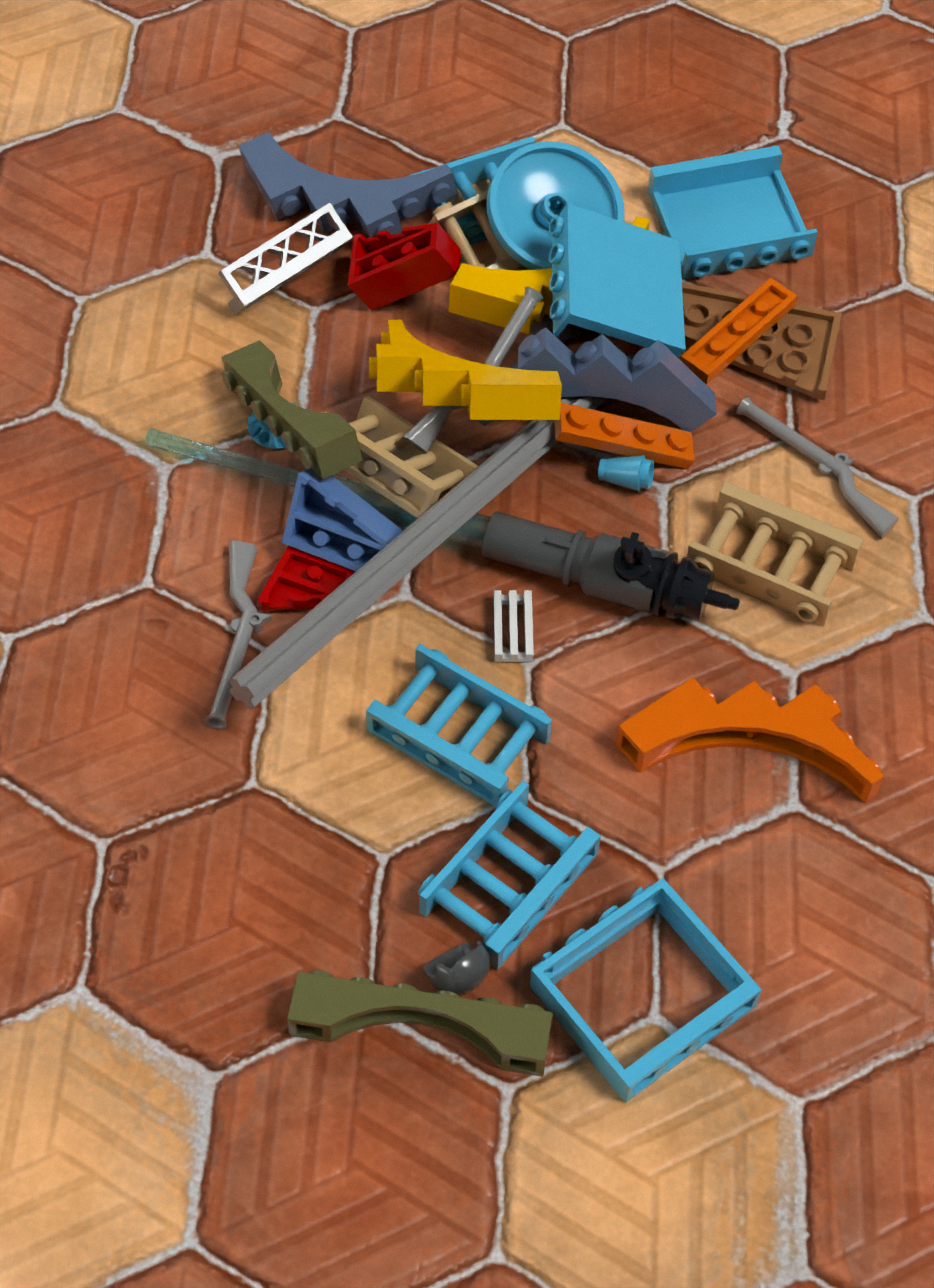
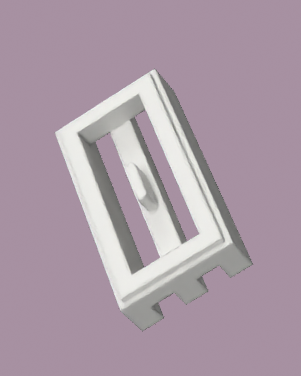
[493,590,534,662]

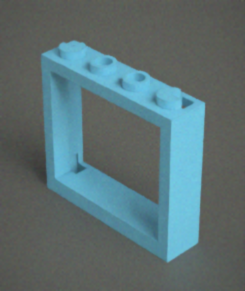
[530,878,762,1103]

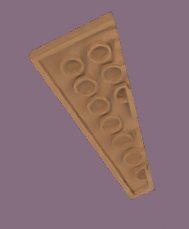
[682,282,842,400]

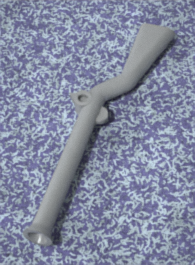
[402,287,544,453]
[736,396,899,539]
[204,540,272,730]

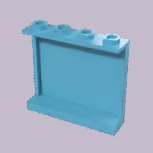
[648,145,818,279]
[548,203,686,358]

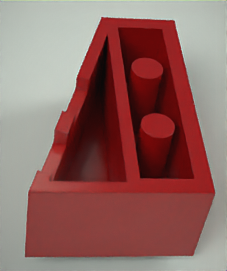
[348,222,461,311]

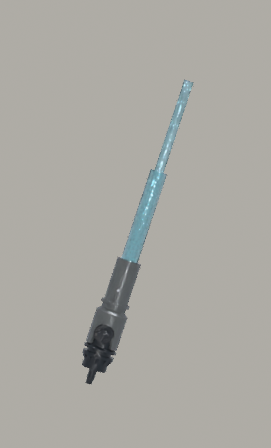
[145,428,740,620]

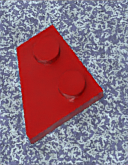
[257,546,356,611]

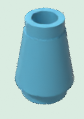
[598,455,654,492]

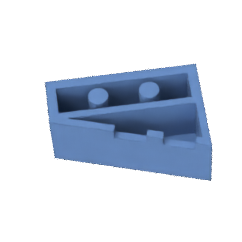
[282,468,403,571]

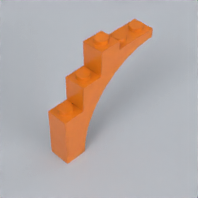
[616,677,884,803]

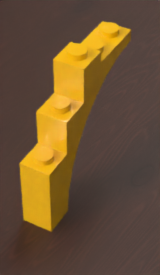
[448,216,650,334]
[369,320,562,420]

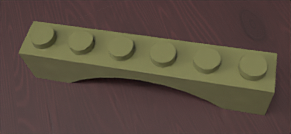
[221,340,363,479]
[287,970,553,1077]

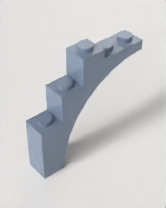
[239,132,457,238]
[477,327,717,432]

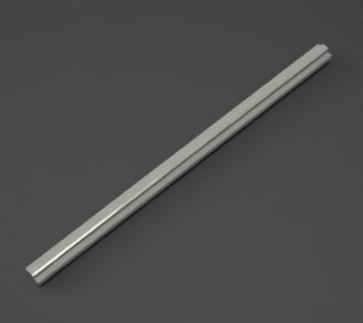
[229,348,634,709]

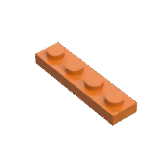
[680,277,798,384]
[554,403,695,469]

